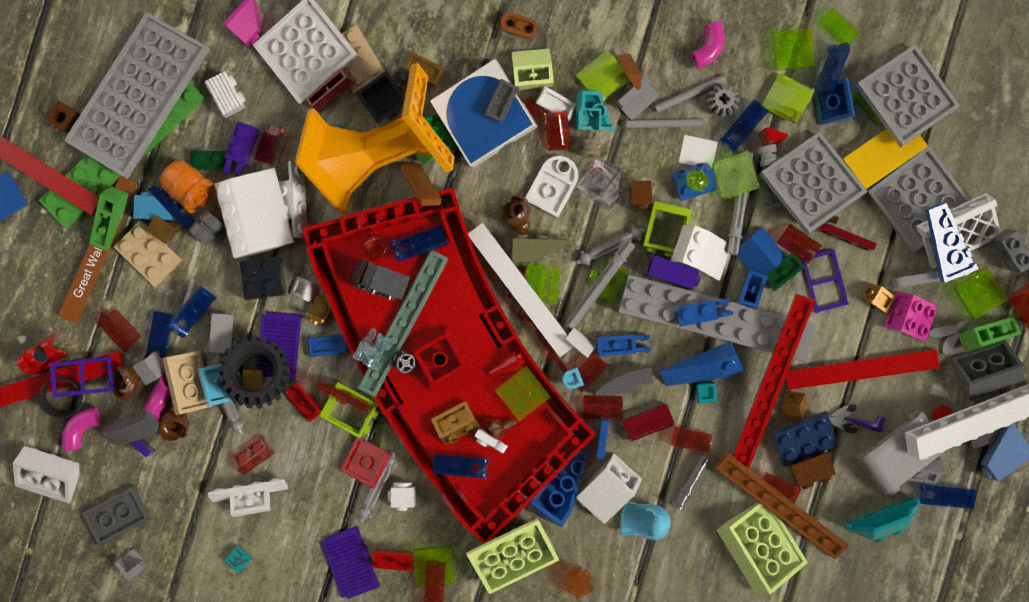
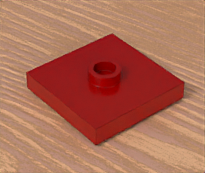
[340,437,391,488]

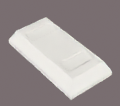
[536,86,576,121]

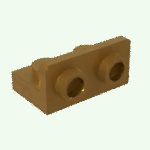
[431,401,480,445]

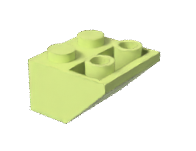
[512,48,554,90]

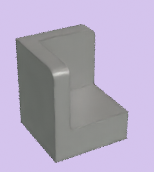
[133,352,166,385]
[114,549,149,582]

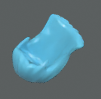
[620,501,671,540]

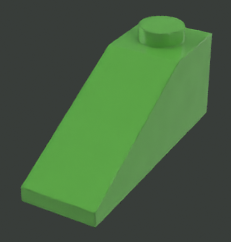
[89,186,128,251]
[958,316,1022,353]

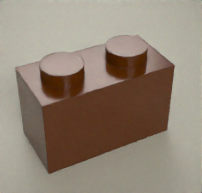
[628,180,653,211]
[788,451,836,489]

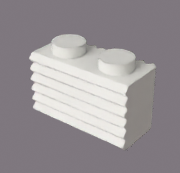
[205,71,246,118]

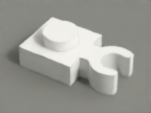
[475,428,507,453]

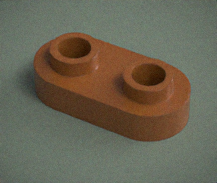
[501,13,538,39]

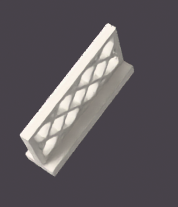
[916,193,1001,268]

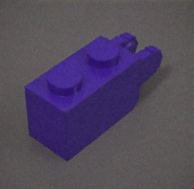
[223,121,260,177]

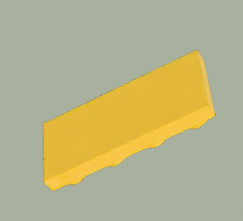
[842,129,928,189]

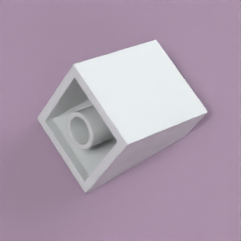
[576,454,642,524]

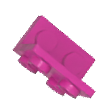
[884,291,938,342]

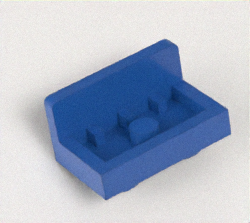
[672,163,717,201]

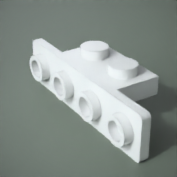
[279,161,308,238]
[208,478,288,517]

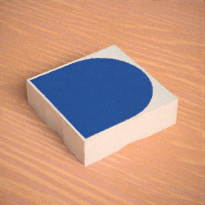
[430,59,538,167]

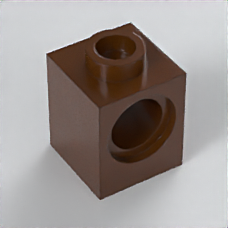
[46,100,81,133]

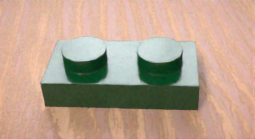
[190,151,227,171]
[765,252,805,291]

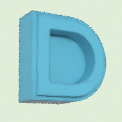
[562,367,584,389]

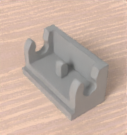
[209,313,234,353]

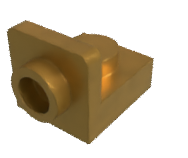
[861,283,897,314]
[306,295,332,326]

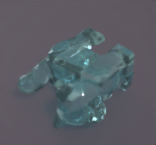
[352,328,391,370]

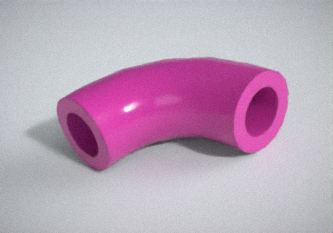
[692,21,725,70]
[142,374,171,422]
[61,407,100,451]

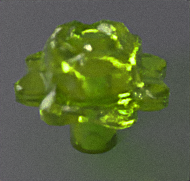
[686,170,709,191]

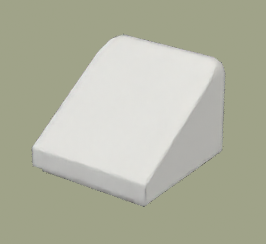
[290,276,319,302]

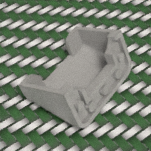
[854,411,946,496]

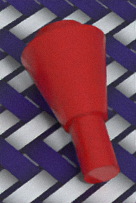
[489,351,525,377]

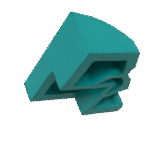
[575,91,615,131]

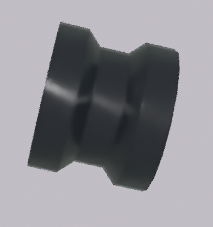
[391,350,415,373]

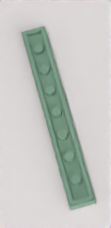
[358,250,448,397]

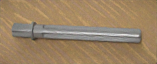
[727,152,753,255]
[565,240,635,329]

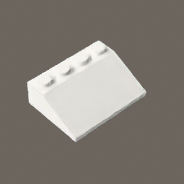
[214,168,295,258]

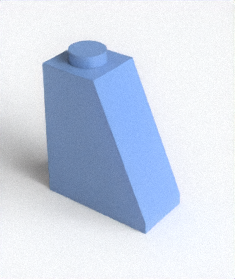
[981,423,1029,481]

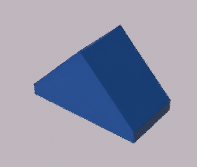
[738,270,768,310]

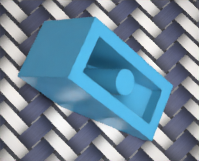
[133,192,177,221]

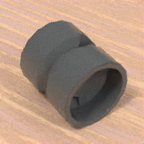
[189,209,225,245]

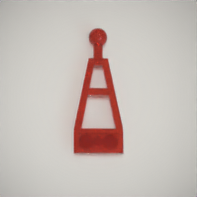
[518,307,608,393]

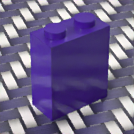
[645,256,701,290]

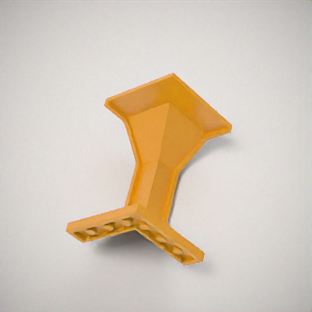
[295,62,454,214]

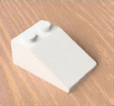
[671,225,729,281]

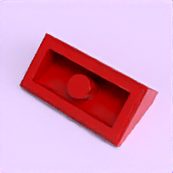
[759,127,788,146]

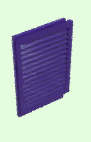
[256,312,302,380]
[321,525,380,599]

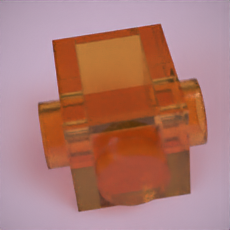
[564,567,594,600]

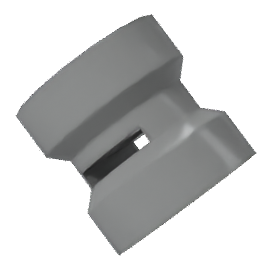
[757,144,779,168]

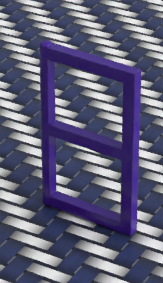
[801,249,849,313]
[49,356,114,398]

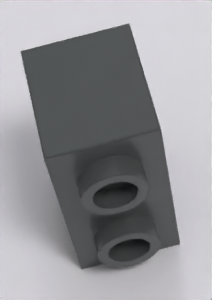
[991,229,1029,273]

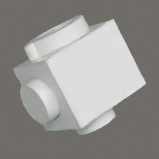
[387,481,416,511]

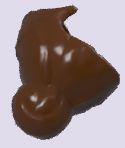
[500,193,531,235]
[113,366,141,400]
[158,405,189,441]

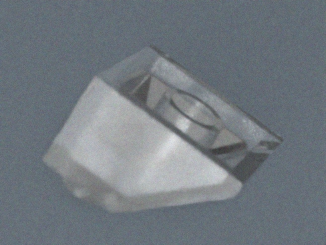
[575,157,624,212]

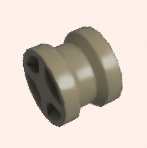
[581,139,600,157]

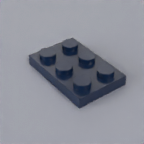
[772,411,837,466]

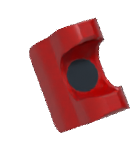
[15,333,68,375]

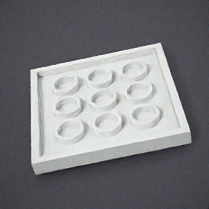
[253,0,358,105]

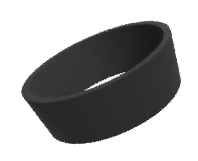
[39,376,84,419]

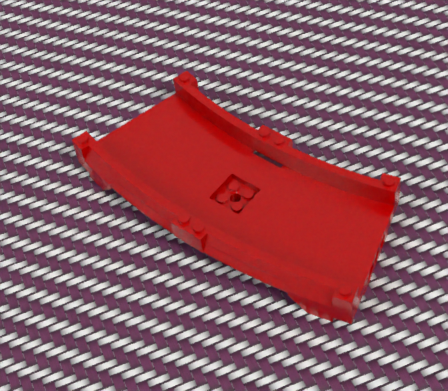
[302,187,596,544]

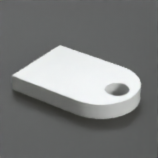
[525,156,578,218]

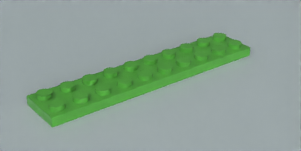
[39,82,206,229]

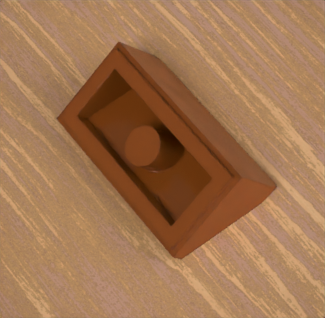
[617,53,641,90]

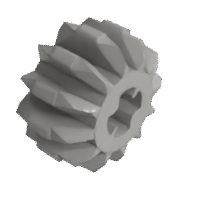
[706,84,740,117]

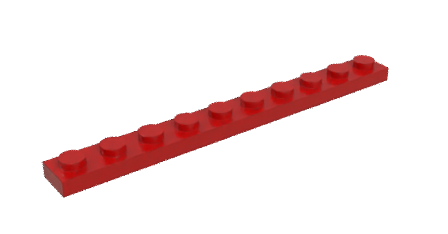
[732,293,815,469]

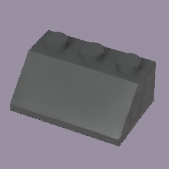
[951,340,1025,400]

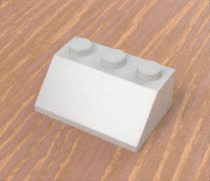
[13,446,80,503]

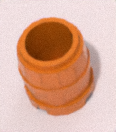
[159,160,215,213]

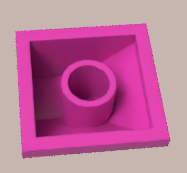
[223,0,262,47]

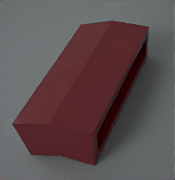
[306,69,357,111]
[621,404,675,442]

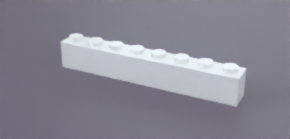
[905,384,1029,460]

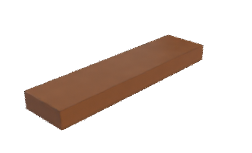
[401,163,441,206]

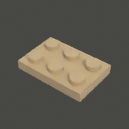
[342,25,385,94]
[114,220,183,287]
[163,351,213,415]

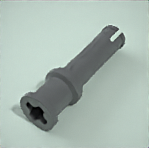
[669,454,711,512]

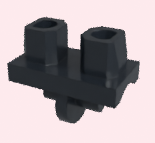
[394,68,410,93]

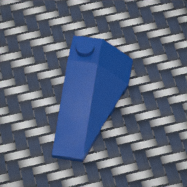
[659,342,745,386]
[526,449,588,527]

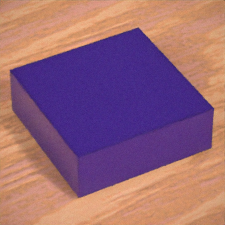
[132,439,156,457]

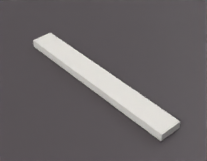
[468,223,574,357]

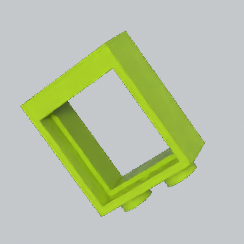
[642,201,692,258]
[319,381,381,438]

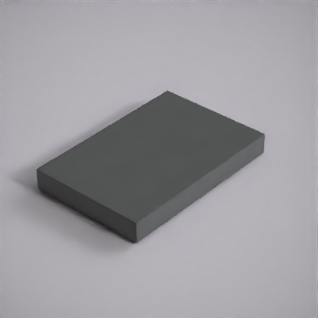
[81,485,151,547]

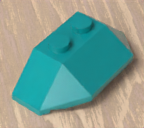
[842,496,920,542]

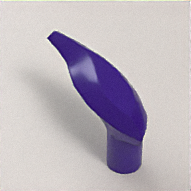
[848,415,885,432]

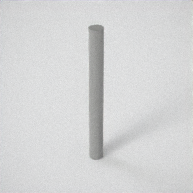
[654,75,727,113]
[626,119,703,128]

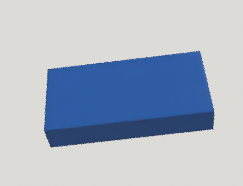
[308,334,348,357]
[596,417,609,459]

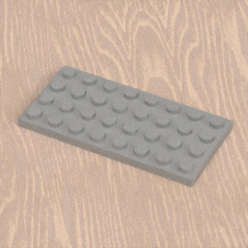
[64,12,210,179]

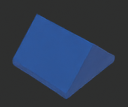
[813,78,855,125]
[736,227,787,275]

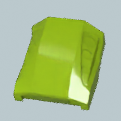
[576,50,630,102]
[760,73,815,124]

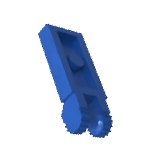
[676,298,733,327]
[596,335,651,357]

